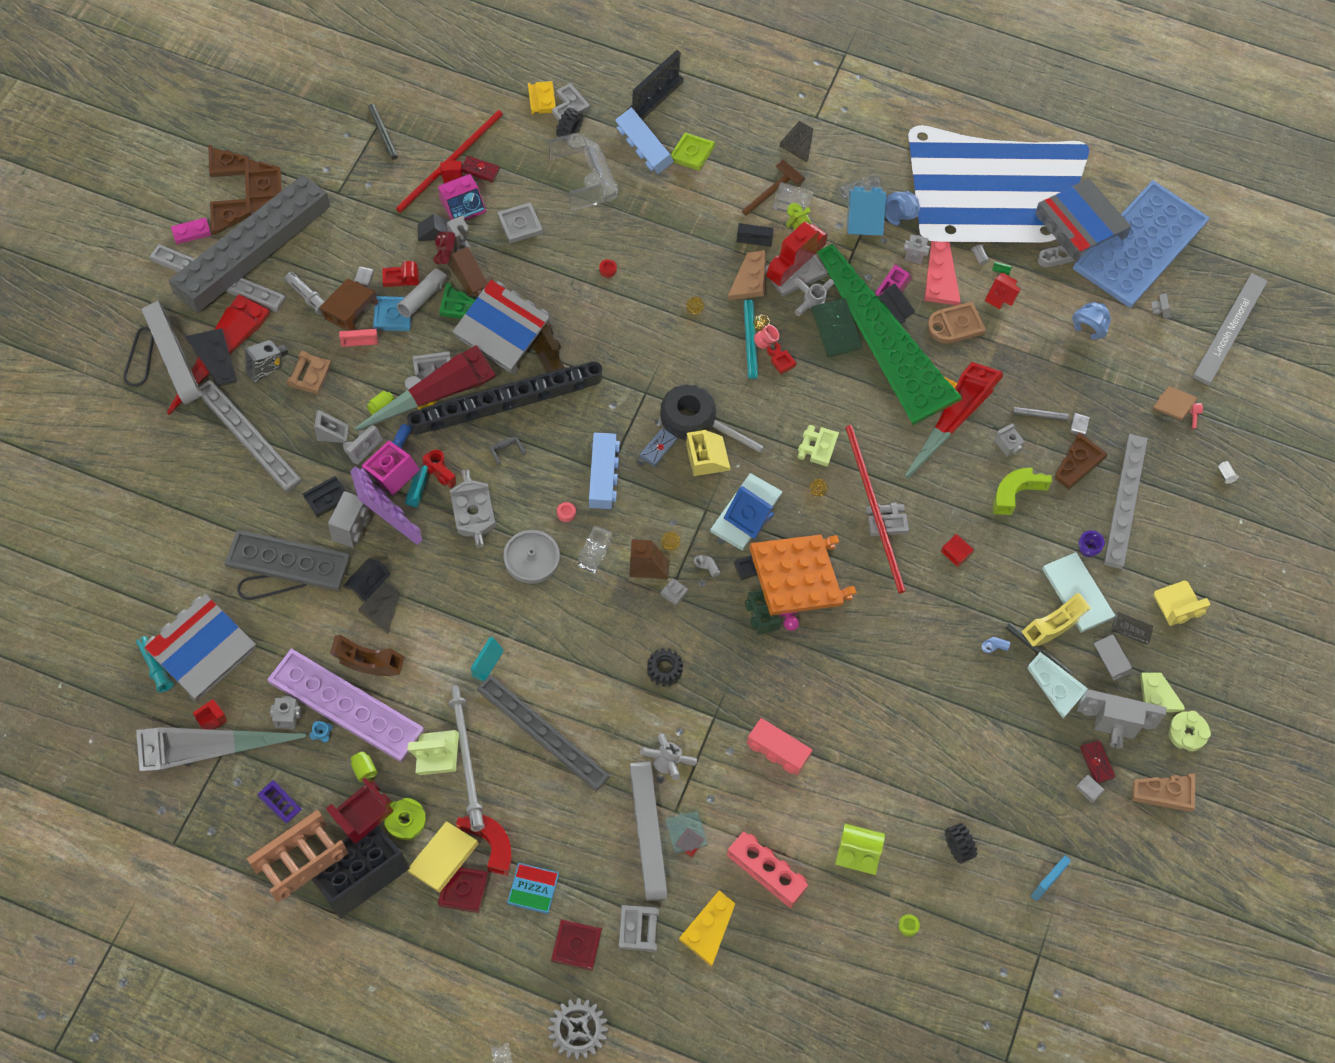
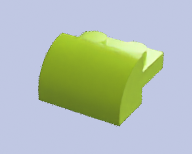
[835,823,885,875]

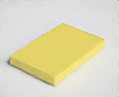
[408,821,479,893]

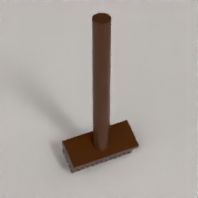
[742,160,805,216]

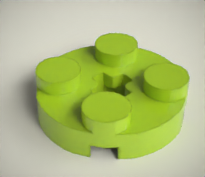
[384,798,426,841]

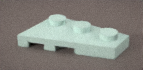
[1027,652,1088,719]

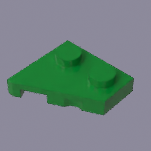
[439,283,475,319]

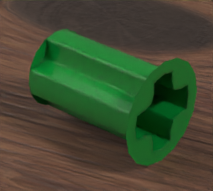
[992,262,1013,276]

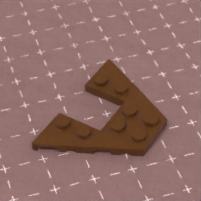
[208,145,282,235]

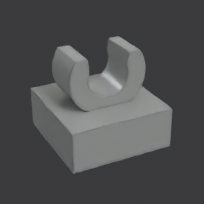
[1151,293,1171,319]
[661,578,688,606]

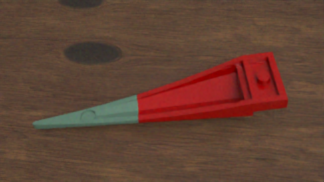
[906,362,1003,479]

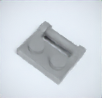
[619,905,659,952]

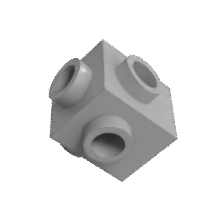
[903,234,930,265]
[270,696,301,729]

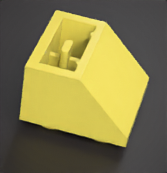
[686,430,730,476]

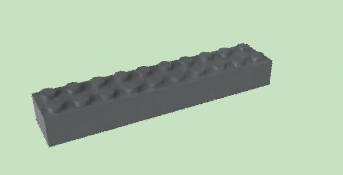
[169,175,330,312]

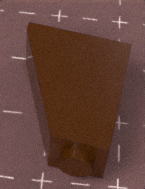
[447,247,488,296]
[629,539,669,579]

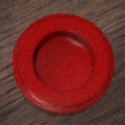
[599,259,617,278]

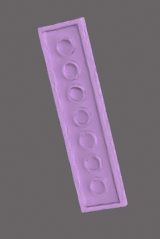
[267,648,424,763]

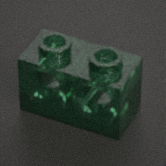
[745,589,782,635]

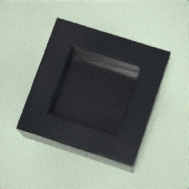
[734,555,758,581]

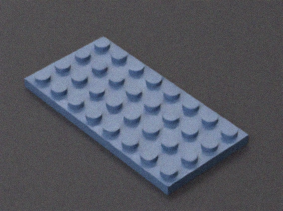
[1073,180,1210,309]

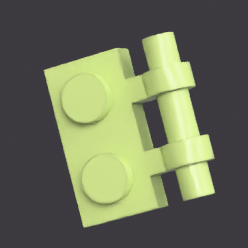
[797,425,839,467]

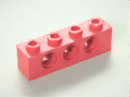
[726,831,808,909]

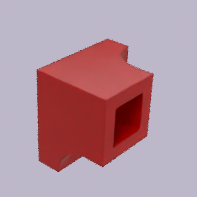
[984,273,1021,309]

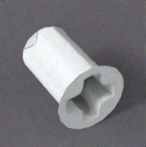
[1218,461,1239,484]

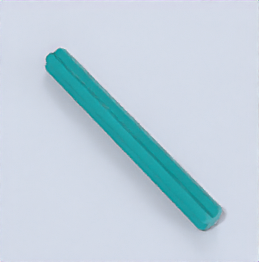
[744,300,758,379]

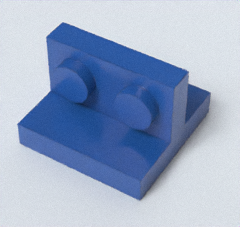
[724,486,775,539]

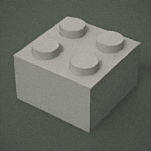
[328,491,371,548]

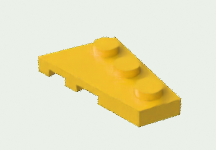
[679,891,735,967]

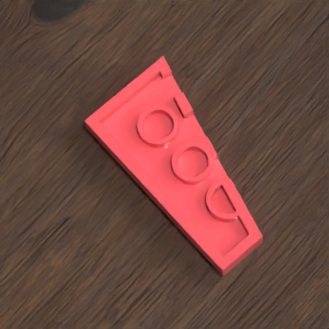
[924,241,961,305]

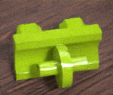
[786,203,811,230]

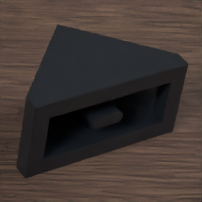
[417,214,448,241]

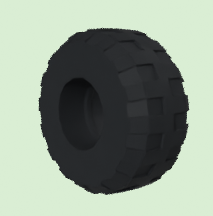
[660,384,716,440]

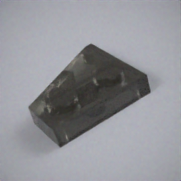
[780,121,813,162]
[358,581,400,634]

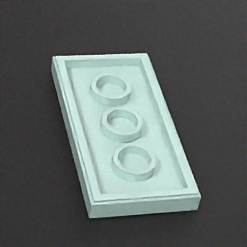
[710,473,782,551]
[1042,552,1115,633]

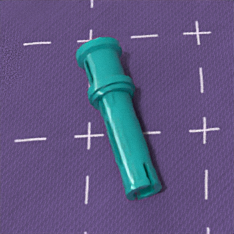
[136,636,174,693]

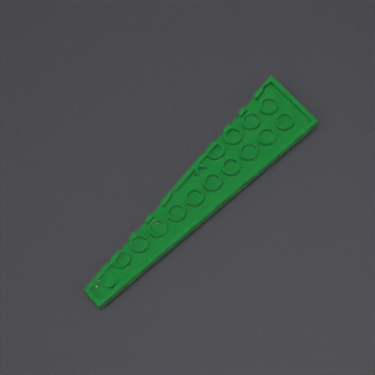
[817,243,962,425]

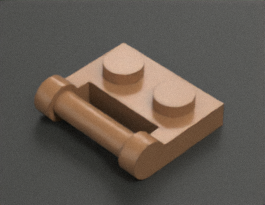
[286,351,332,395]

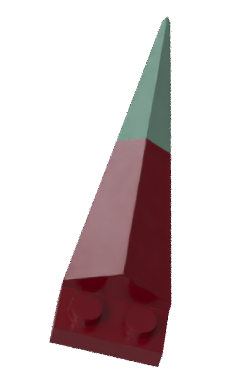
[355,345,496,431]

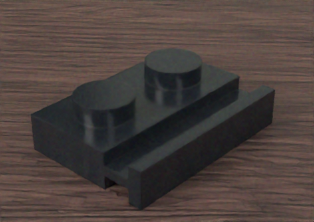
[302,476,347,518]

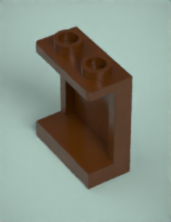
[319,279,379,331]

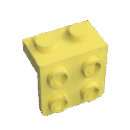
[1153,581,1211,626]

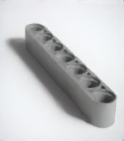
[142,300,202,405]
[630,761,667,901]

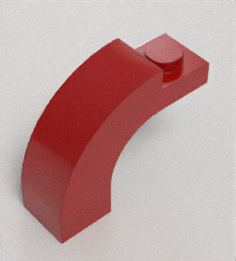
[456,814,512,876]

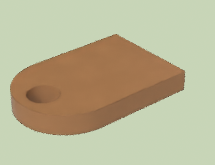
[927,301,986,344]

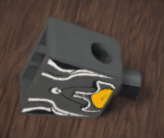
[245,340,288,383]

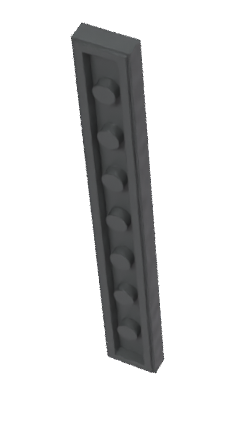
[477,674,610,792]

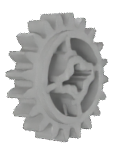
[548,998,608,1061]

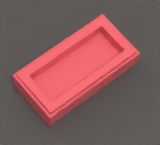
[339,329,378,347]

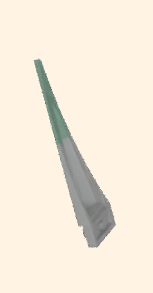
[136,727,307,771]

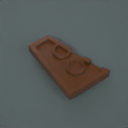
[1055,433,1107,490]

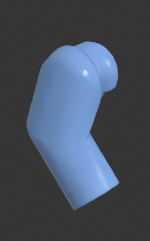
[982,637,1010,653]

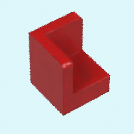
[193,699,227,730]

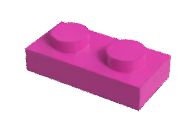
[171,218,211,245]

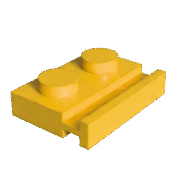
[528,81,556,114]

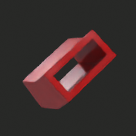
[440,160,463,184]
[941,533,974,567]

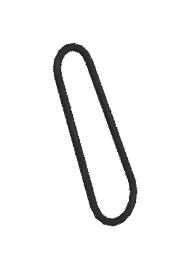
[123,327,154,386]
[237,575,307,600]

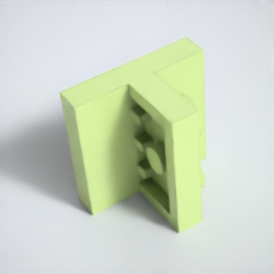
[407,730,459,775]

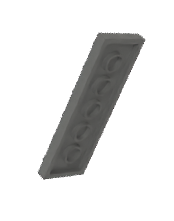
[225,530,350,592]

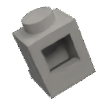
[994,423,1025,457]

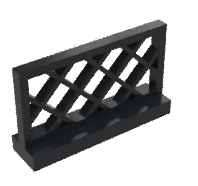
[627,50,684,120]

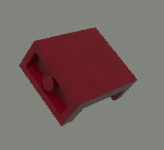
[326,777,394,844]

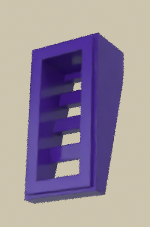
[257,780,302,824]

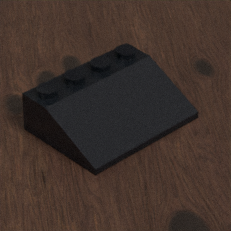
[311,825,410,919]

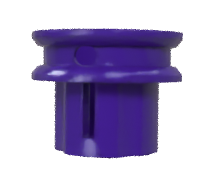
[1078,530,1105,557]

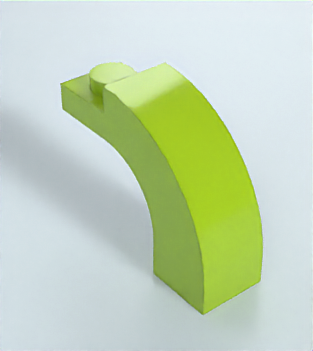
[993,468,1052,515]

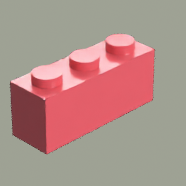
[747,718,812,775]

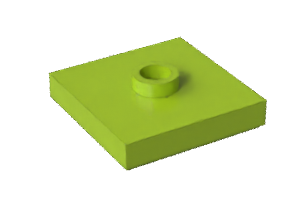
[670,133,716,171]

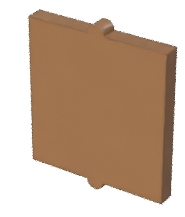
[1153,386,1198,420]

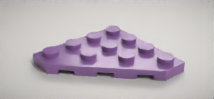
[350,466,423,545]

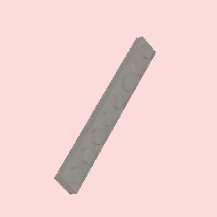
[1103,434,1148,569]

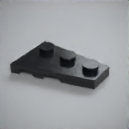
[185,328,237,387]

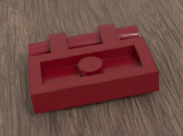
[433,232,455,264]

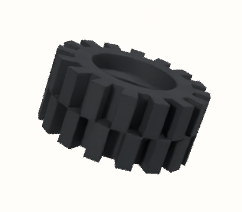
[556,107,584,142]
[647,648,683,687]
[944,823,978,864]

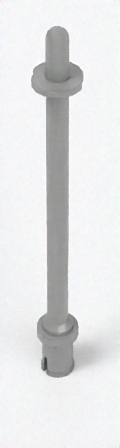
[449,685,484,832]

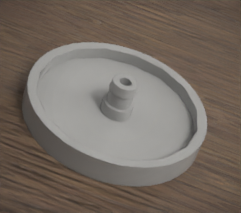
[504,530,560,584]

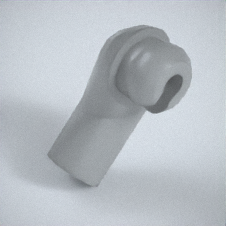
[694,555,721,578]

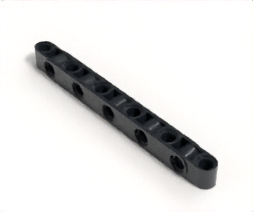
[407,361,602,435]

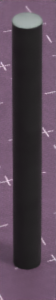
[368,104,398,160]
[1005,623,1072,674]

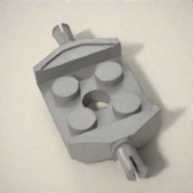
[450,470,496,548]

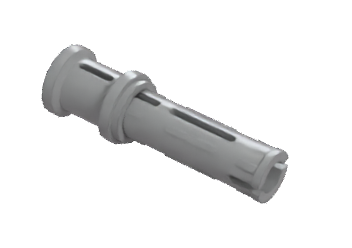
[285,272,325,315]

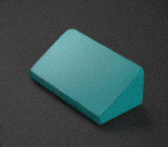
[405,466,429,508]
[471,636,504,682]

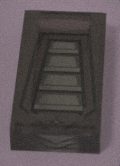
[1112,612,1153,645]

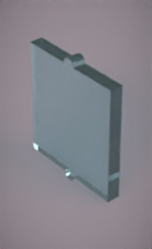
[665,811,708,854]

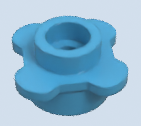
[310,721,333,743]

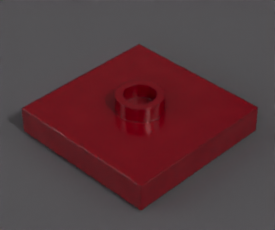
[437,867,490,913]
[551,919,602,971]

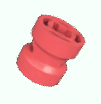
[754,325,779,349]

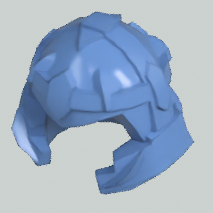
[885,191,920,227]
[1072,302,1111,340]

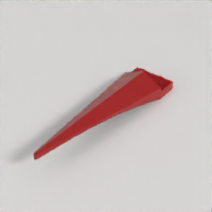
[167,294,270,415]

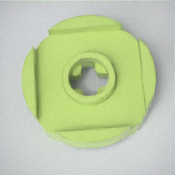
[1168,711,1211,751]

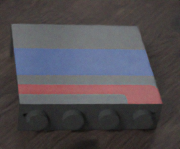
[1035,179,1131,262]

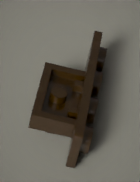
[531,324,565,373]

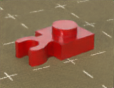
[766,342,796,375]

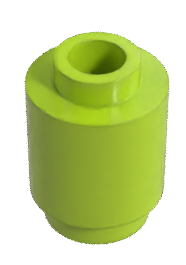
[366,391,395,415]
[350,752,378,782]

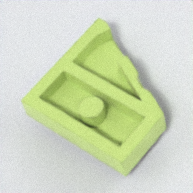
[1140,673,1185,712]

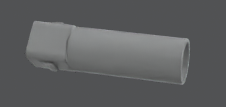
[397,268,447,318]

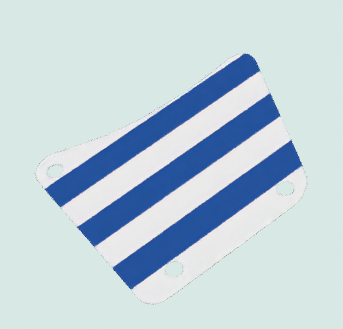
[908,125,1089,242]

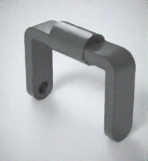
[491,437,526,466]

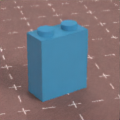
[846,186,886,235]

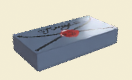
[640,428,677,467]

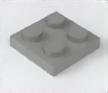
[497,202,543,244]

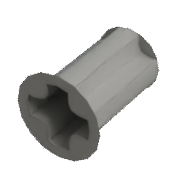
[971,244,989,265]

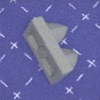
[343,425,383,465]

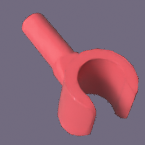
[1190,403,1203,429]

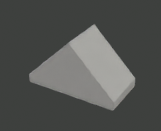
[314,410,349,443]

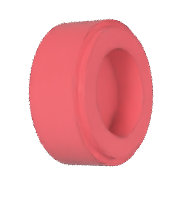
[557,502,576,522]

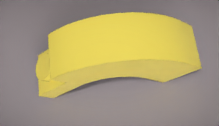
[1021,593,1091,647]

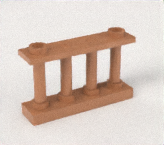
[247,810,348,903]

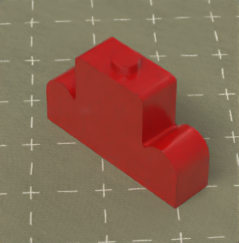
[766,221,827,287]

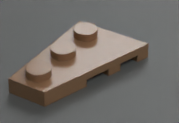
[728,250,766,300]
[1132,773,1195,812]

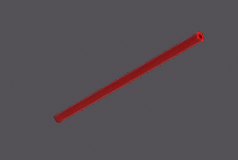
[396,110,503,213]

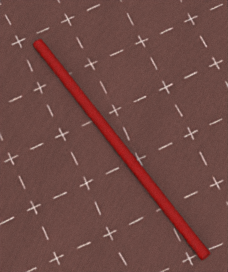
[845,425,906,594]

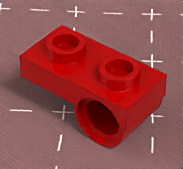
[382,261,419,287]
[422,450,456,489]

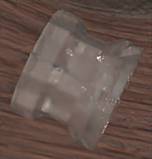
[491,1042,512,1063]

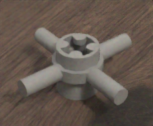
[793,277,836,318]
[640,733,697,780]

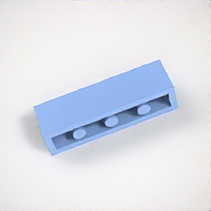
[615,107,674,174]
[589,433,620,509]

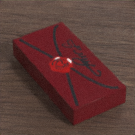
[462,155,500,183]
[1080,740,1116,784]

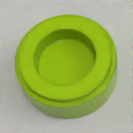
[898,914,920,937]

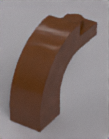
[330,635,405,676]

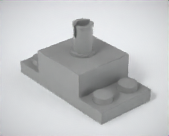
[1077,689,1167,749]

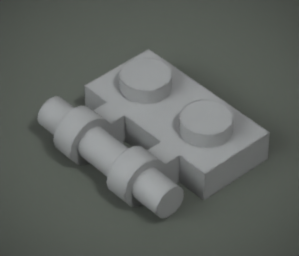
[866,503,909,536]

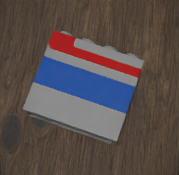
[453,280,552,375]
[144,594,256,703]

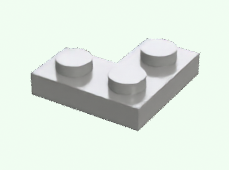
[552,83,590,121]

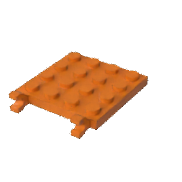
[749,534,856,616]

